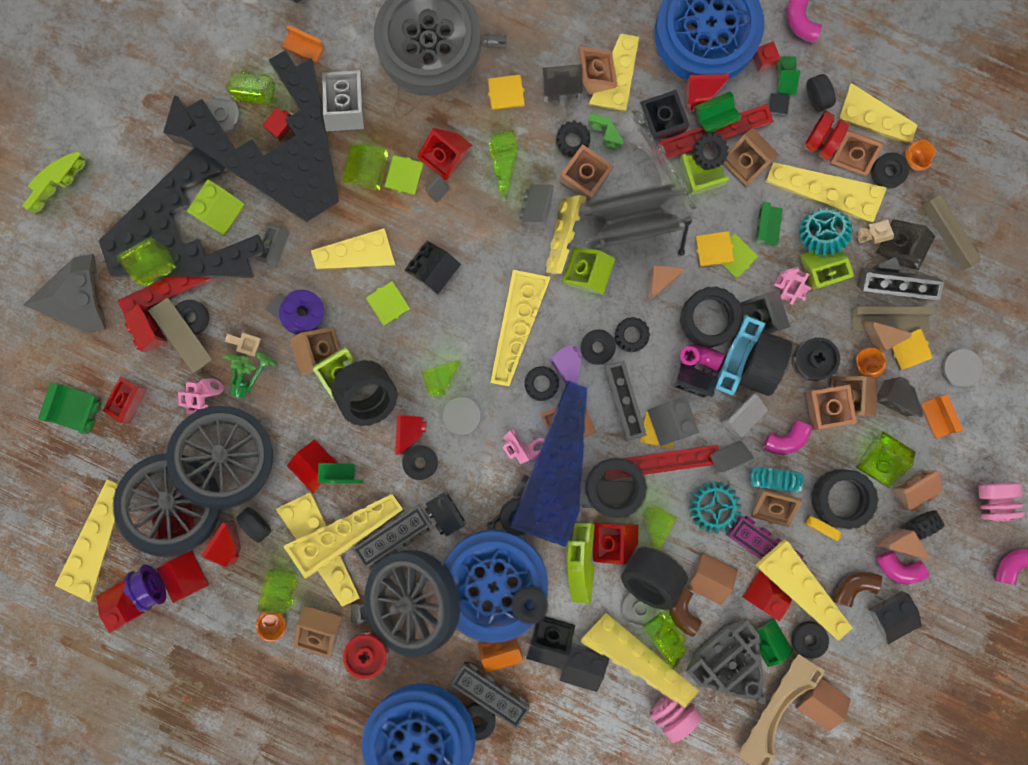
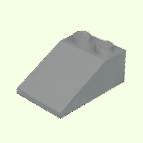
[322,71,364,131]

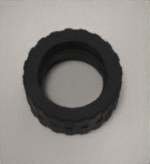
[680,286,743,348]
[739,330,793,396]
[332,360,398,426]
[585,458,647,519]
[811,469,879,529]
[621,547,688,610]

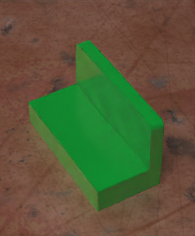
[696,91,741,134]
[754,202,783,246]
[318,463,363,484]
[755,618,793,667]

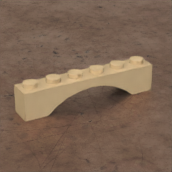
[738,654,825,765]

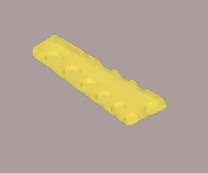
[765,162,887,224]
[490,270,550,387]
[55,479,118,602]
[276,492,361,607]
[283,494,404,579]
[755,540,853,641]
[581,613,699,708]

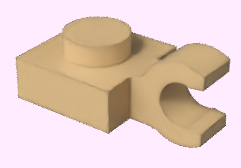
[857,219,894,244]
[225,333,262,357]

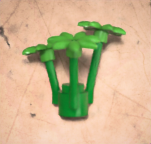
[222,352,278,398]

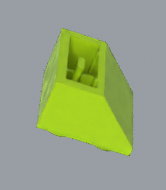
[800,251,854,291]

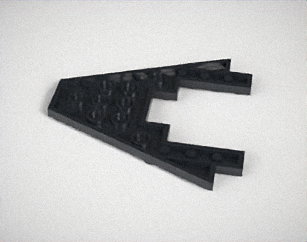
[181,50,339,223]
[98,148,266,278]

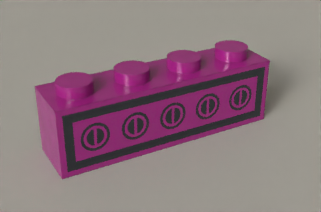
[726,516,807,565]

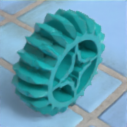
[799,207,853,257]
[750,467,804,492]
[688,481,742,534]

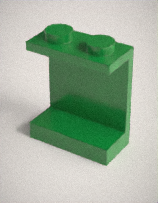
[38,382,101,434]

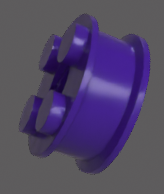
[279,289,324,335]
[124,564,166,612]

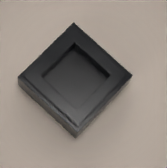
[768,93,790,116]

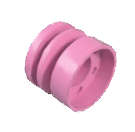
[978,483,1025,521]
[649,695,703,743]

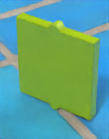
[385,155,424,195]
[721,233,759,279]
[366,281,410,326]

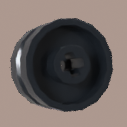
[791,337,840,381]

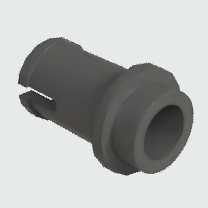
[483,32,507,48]

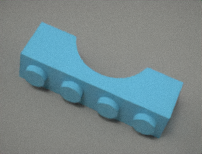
[715,314,765,396]

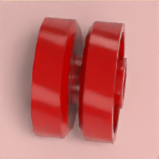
[804,110,850,161]
[343,631,389,679]

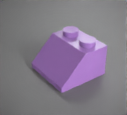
[549,344,582,392]

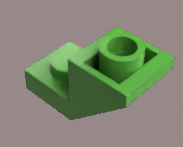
[588,113,623,150]

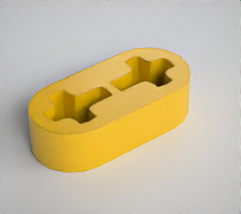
[805,516,843,542]

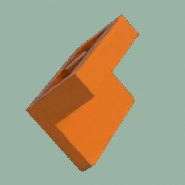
[282,25,325,64]
[920,394,963,439]
[478,637,523,673]

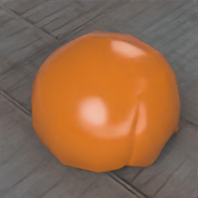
[905,139,936,171]
[856,347,887,378]
[256,609,286,642]

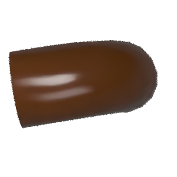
[833,571,882,607]
[669,588,702,637]

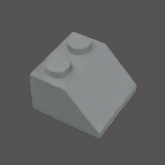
[721,393,768,438]

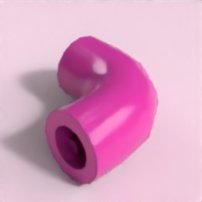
[786,0,822,44]
[680,344,726,372]
[763,421,813,455]
[995,549,1028,585]
[876,551,930,585]

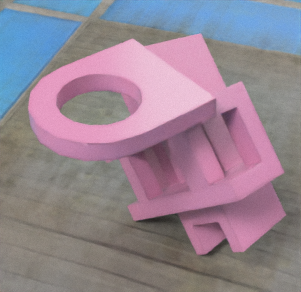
[774,266,811,305]
[178,378,224,414]
[502,429,547,464]

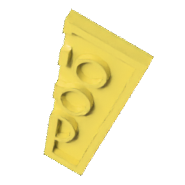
[588,34,639,113]
[838,83,918,145]
[546,195,587,275]
[311,229,396,270]

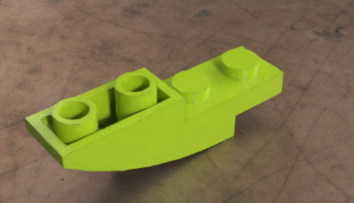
[22,151,88,214]
[567,523,595,604]

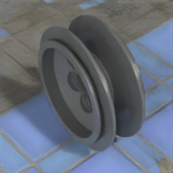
[374,0,481,95]
[578,184,692,249]

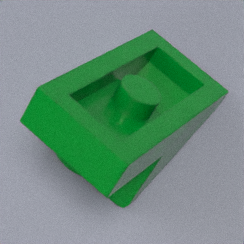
[776,56,800,96]

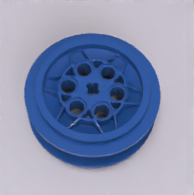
[654,0,764,81]
[443,530,548,642]
[362,684,476,765]

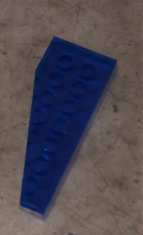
[510,380,588,547]

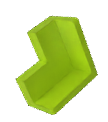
[679,154,730,196]

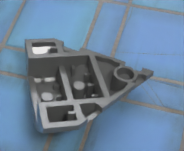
[24,254,106,332]
[686,619,765,704]

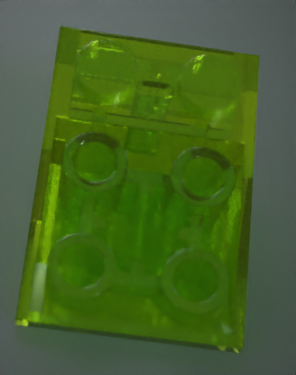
[488,130,518,200]

